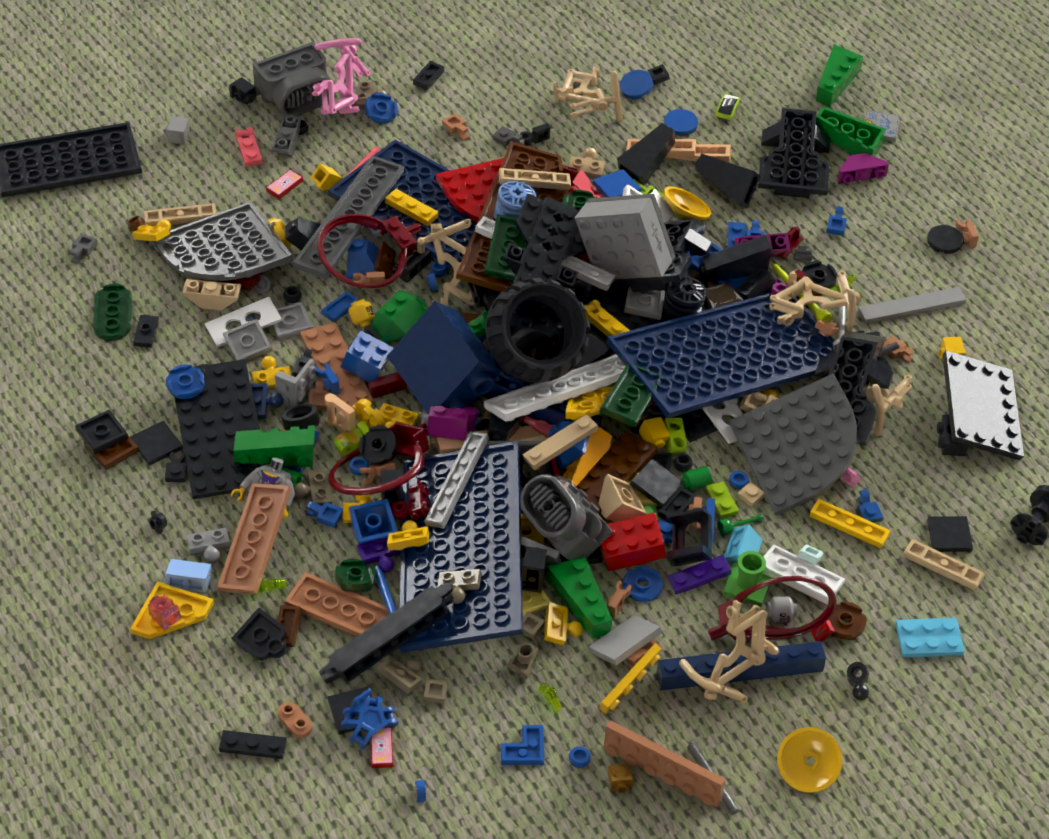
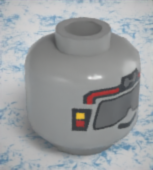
[766,597,797,623]

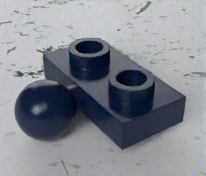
[251,383,284,419]

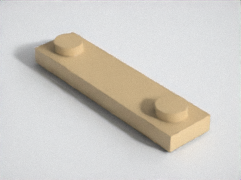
[499,168,571,190]
[144,203,217,227]
[523,414,599,470]
[903,539,985,591]

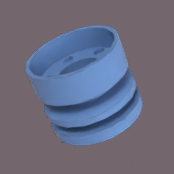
[494,181,536,220]

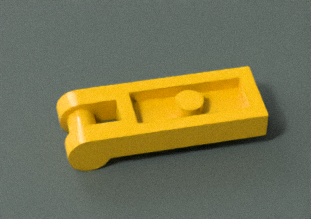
[584,300,630,337]

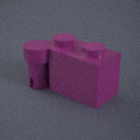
[427,406,477,440]

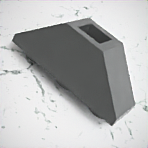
[272,115,301,155]

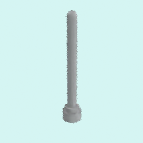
[833,306,846,352]

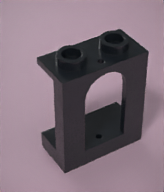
[667,507,712,566]

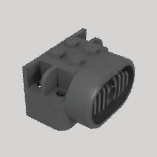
[252,42,331,116]
[520,475,614,560]

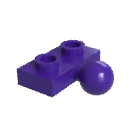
[357,538,401,573]

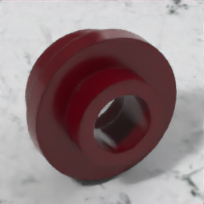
[391,501,409,520]

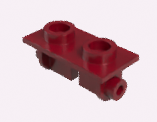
[778,226,804,259]
[408,478,430,520]

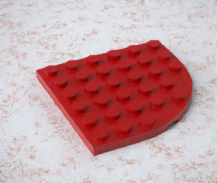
[436,158,504,222]

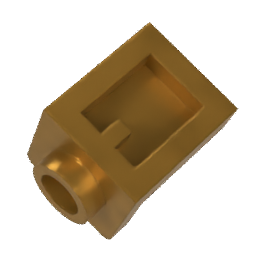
[607,764,633,793]

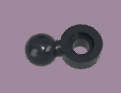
[847,662,869,700]

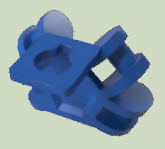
[341,688,399,749]

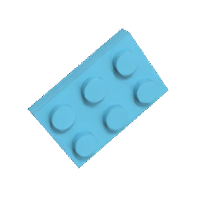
[895,618,965,658]

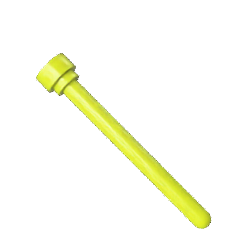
[772,264,832,322]

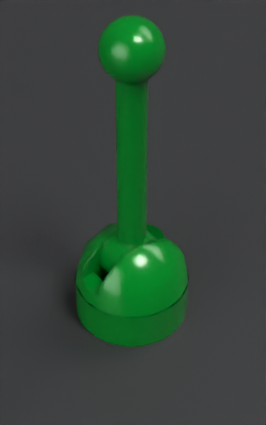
[717,514,763,536]

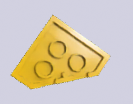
[565,387,613,421]
[130,581,214,639]

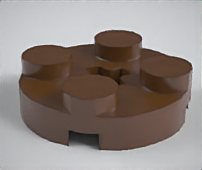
[829,601,867,640]

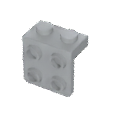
[275,359,316,407]

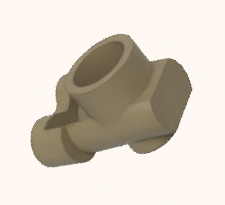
[506,642,538,678]

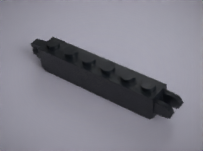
[319,582,454,684]

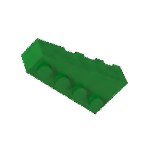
[815,44,863,107]
[816,106,886,157]
[234,425,315,468]
[546,557,612,639]

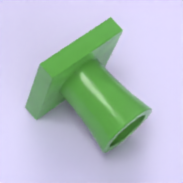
[723,551,772,607]

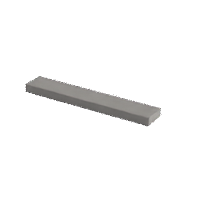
[858,287,966,324]
[425,431,489,529]

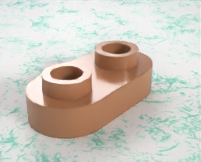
[278,702,312,738]

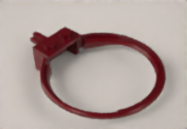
[317,214,422,289]
[328,423,430,495]
[708,576,837,643]

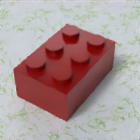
[601,512,667,571]

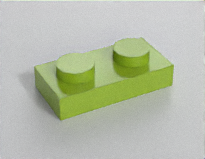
[705,481,739,519]

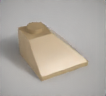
[598,474,647,522]

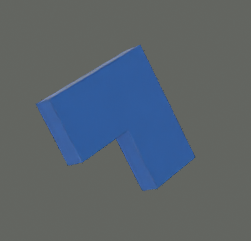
[501,725,544,765]

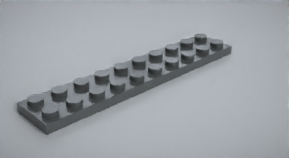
[293,155,404,279]

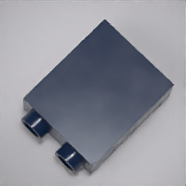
[387,301,502,415]

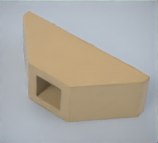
[182,279,241,310]

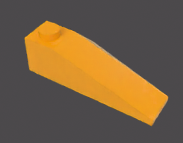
[562,427,612,486]

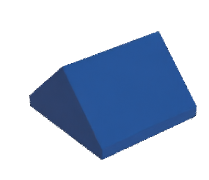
[349,499,397,544]

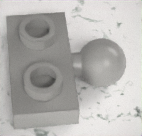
[186,528,230,563]

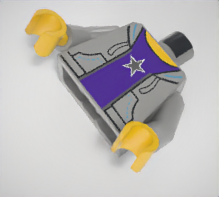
[231,458,295,519]

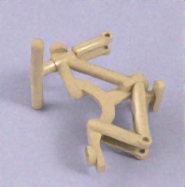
[553,66,623,122]
[417,219,475,306]
[769,271,861,333]
[845,375,912,436]
[679,601,778,703]

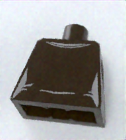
[704,280,744,310]

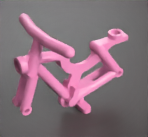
[312,38,370,115]

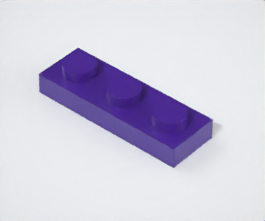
[667,555,731,595]

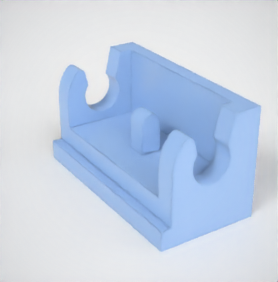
[166,559,211,593]

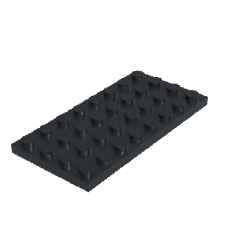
[0,122,142,197]
[174,359,264,499]

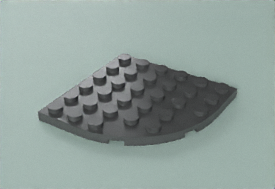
[152,201,293,281]
[729,373,857,516]

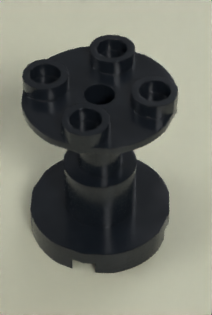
[1010,485,1049,546]

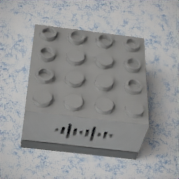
[575,193,676,279]

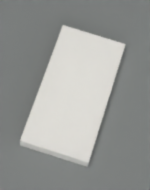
[763,545,845,605]

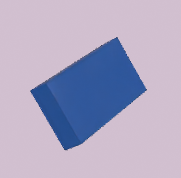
[321,291,359,322]

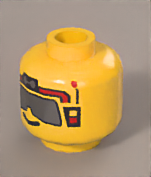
[348,299,375,328]

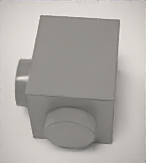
[165,116,190,144]

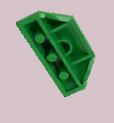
[370,290,428,343]

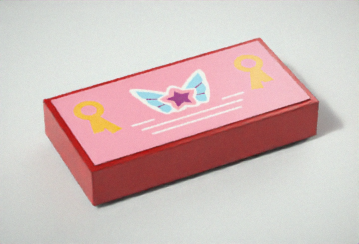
[266,169,303,199]
[371,727,393,768]

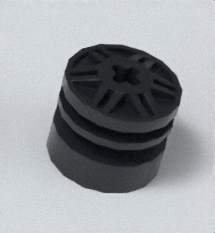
[662,276,706,320]

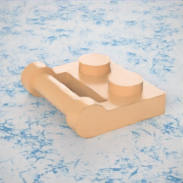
[325,393,356,433]

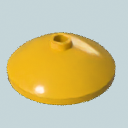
[663,186,711,221]
[777,727,843,793]

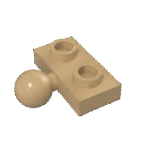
[569,148,605,178]

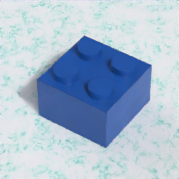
[340,331,393,382]

